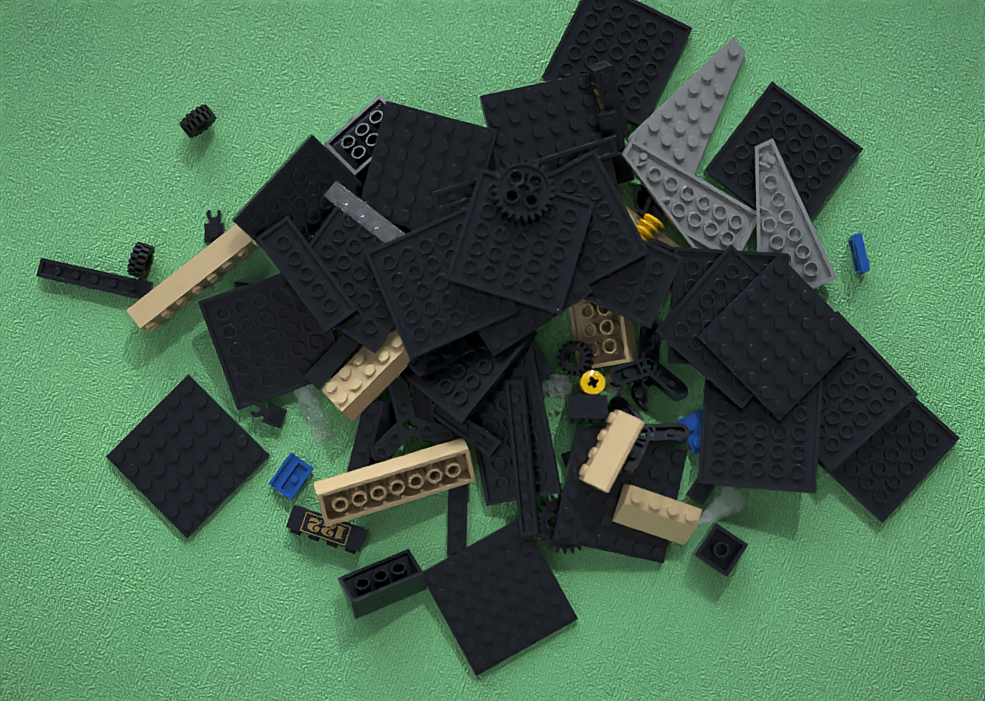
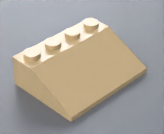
[569,299,638,370]

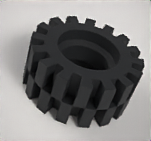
[180,104,216,138]
[127,242,155,279]
[557,341,594,376]

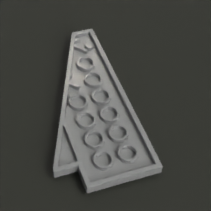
[625,38,746,174]
[621,138,756,251]
[755,138,837,289]

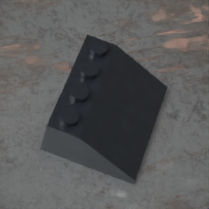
[324,95,386,184]

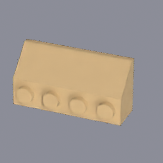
[579,410,645,492]
[612,484,702,545]

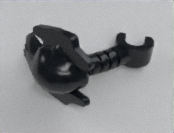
[631,379,653,411]

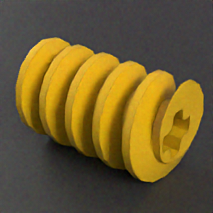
[636,214,665,241]
[579,370,605,395]

